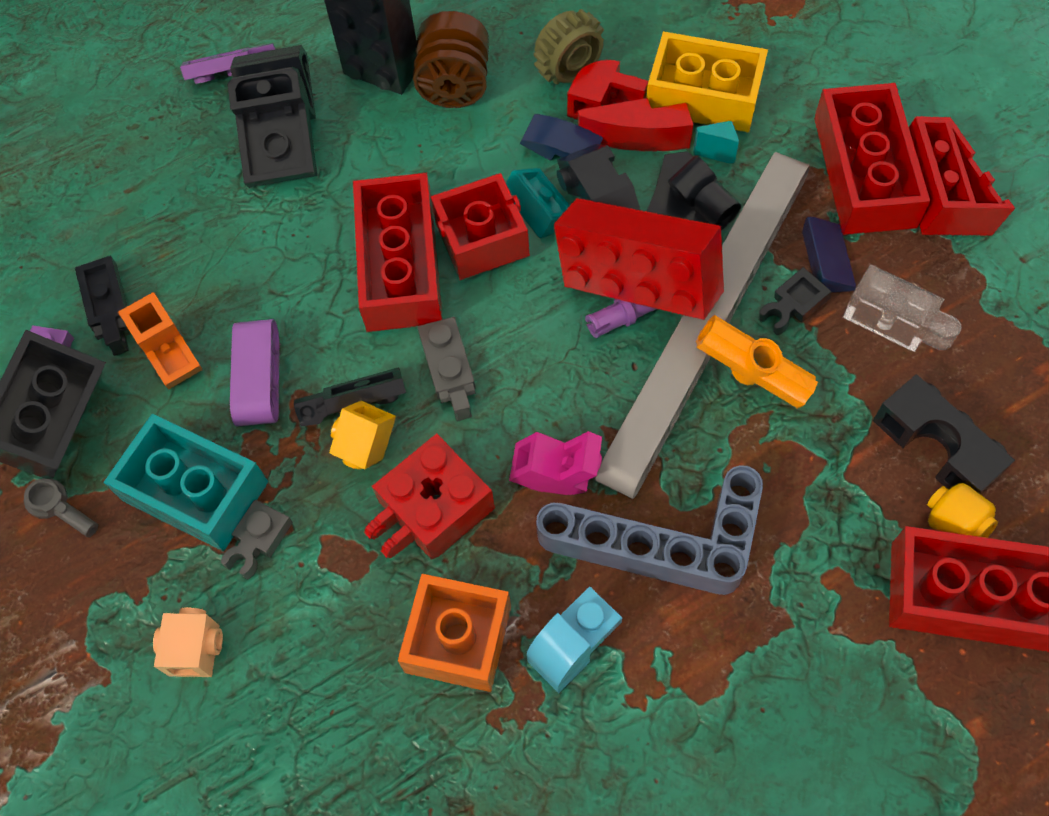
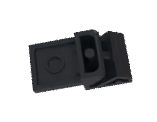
[227,45,318,188]

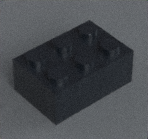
[0,330,106,479]

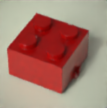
[430,173,530,280]

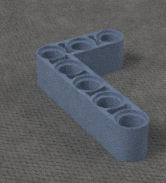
[536,465,763,595]

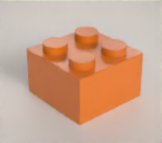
[398,574,511,692]

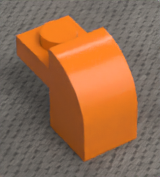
[118,292,203,390]

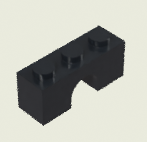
[872,374,1015,494]

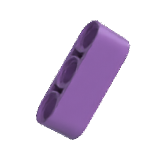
[230,319,280,427]

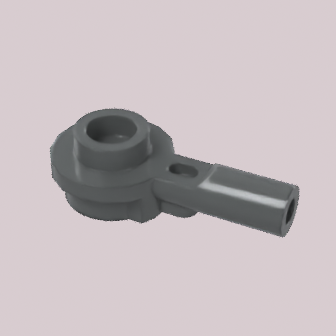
[24,478,99,537]

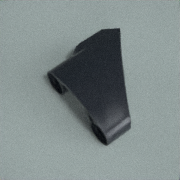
[647,151,741,230]

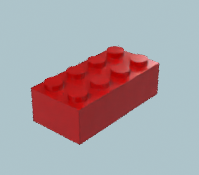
[814,83,930,235]
[353,173,443,332]
[554,198,724,320]
[889,526,1049,652]

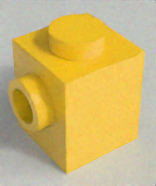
[329,401,396,470]

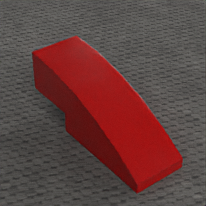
[578,98,693,151]

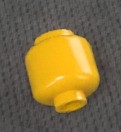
[927,483,998,538]

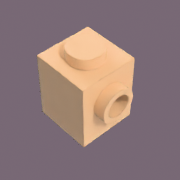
[153,607,223,677]

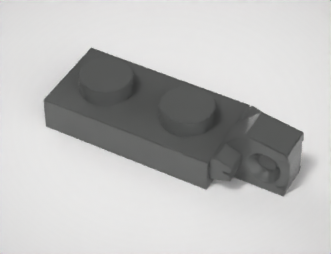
[417,317,476,421]

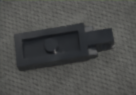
[75,255,129,356]
[294,367,406,426]

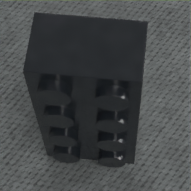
[324,0,417,95]

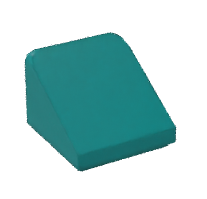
[693,121,739,163]

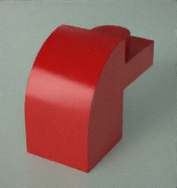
[567,60,649,120]

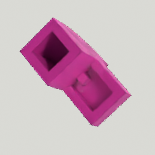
[509,431,602,495]

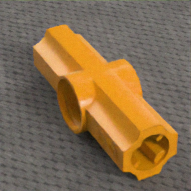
[695,315,818,409]

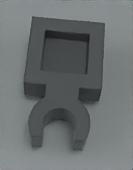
[221,500,293,580]

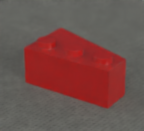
[909,116,1015,236]

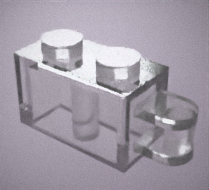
[843,264,962,352]

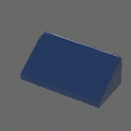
[802,217,856,293]

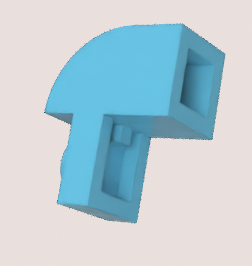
[527,587,622,693]

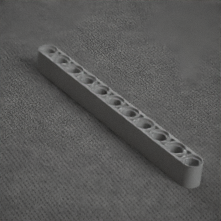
[595,152,810,499]

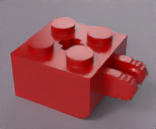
[364,433,495,560]

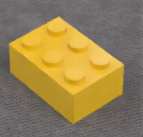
[647,31,768,132]

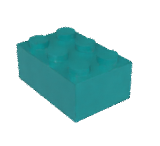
[103,414,269,552]

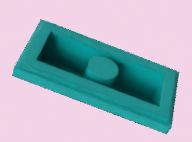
[506,168,570,238]

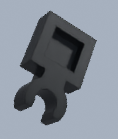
[759,267,831,335]

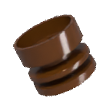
[413,11,489,108]

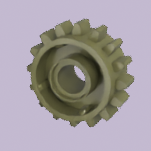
[534,9,604,84]

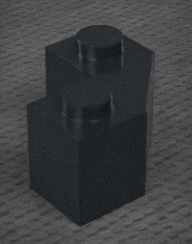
[557,144,641,210]

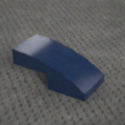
[520,114,603,161]

